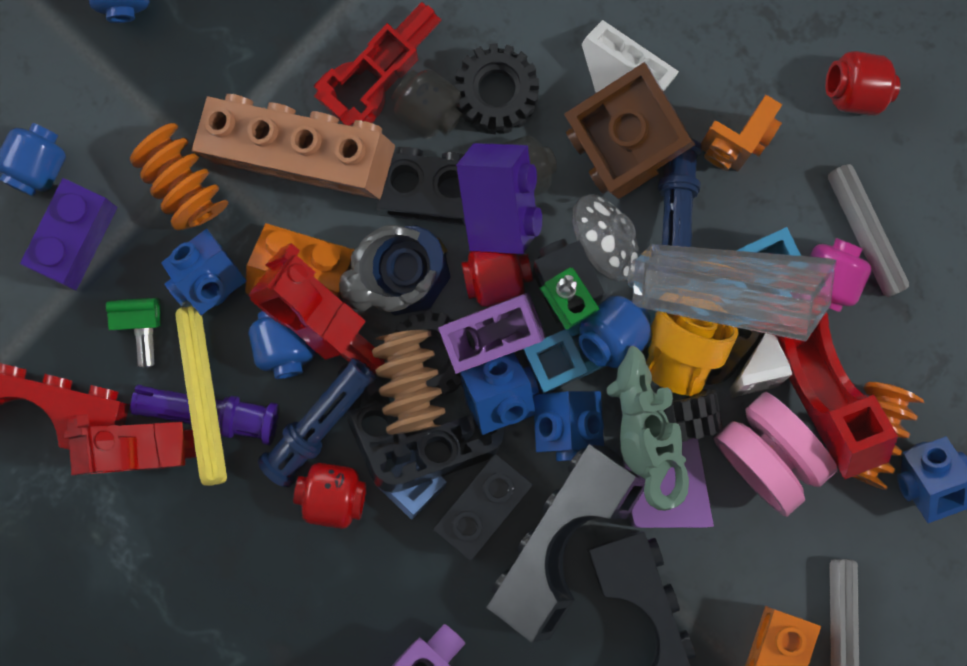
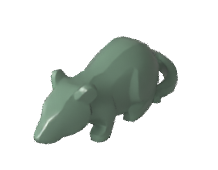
[607,346,689,511]

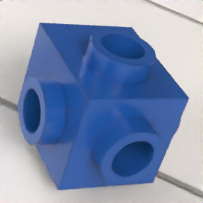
[161,228,246,315]
[459,352,539,435]
[533,391,604,461]
[897,436,967,523]

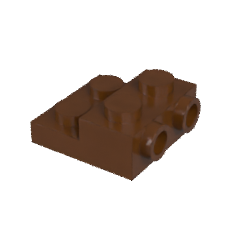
[564,62,695,199]

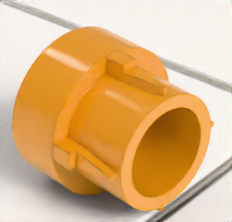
[646,296,738,396]

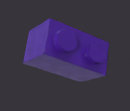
[456,143,542,254]
[20,178,118,291]

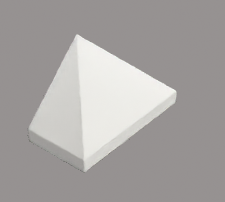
[582,20,679,93]
[729,326,792,398]

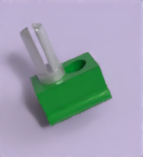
[540,267,600,330]
[106,297,161,368]

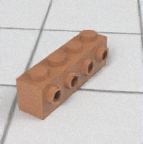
[191,94,395,200]

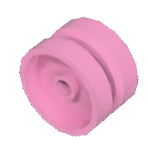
[713,392,838,517]

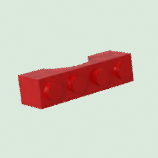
[759,276,898,480]
[0,363,130,450]

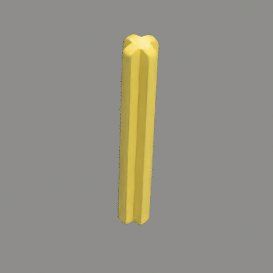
[175,306,227,486]

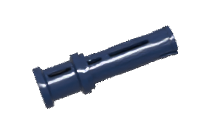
[658,139,702,284]
[258,358,376,488]

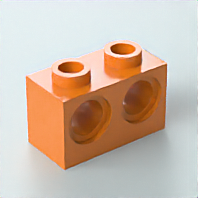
[745,606,821,666]

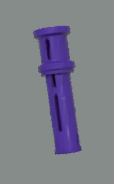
[130,384,279,446]

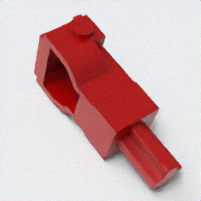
[314,2,442,126]
[248,243,385,374]
[64,414,197,475]

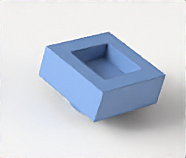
[378,450,447,520]

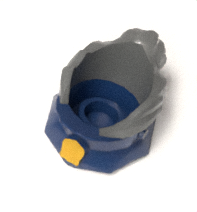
[339,225,451,316]

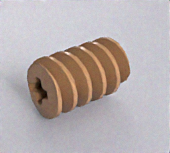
[372,330,446,435]

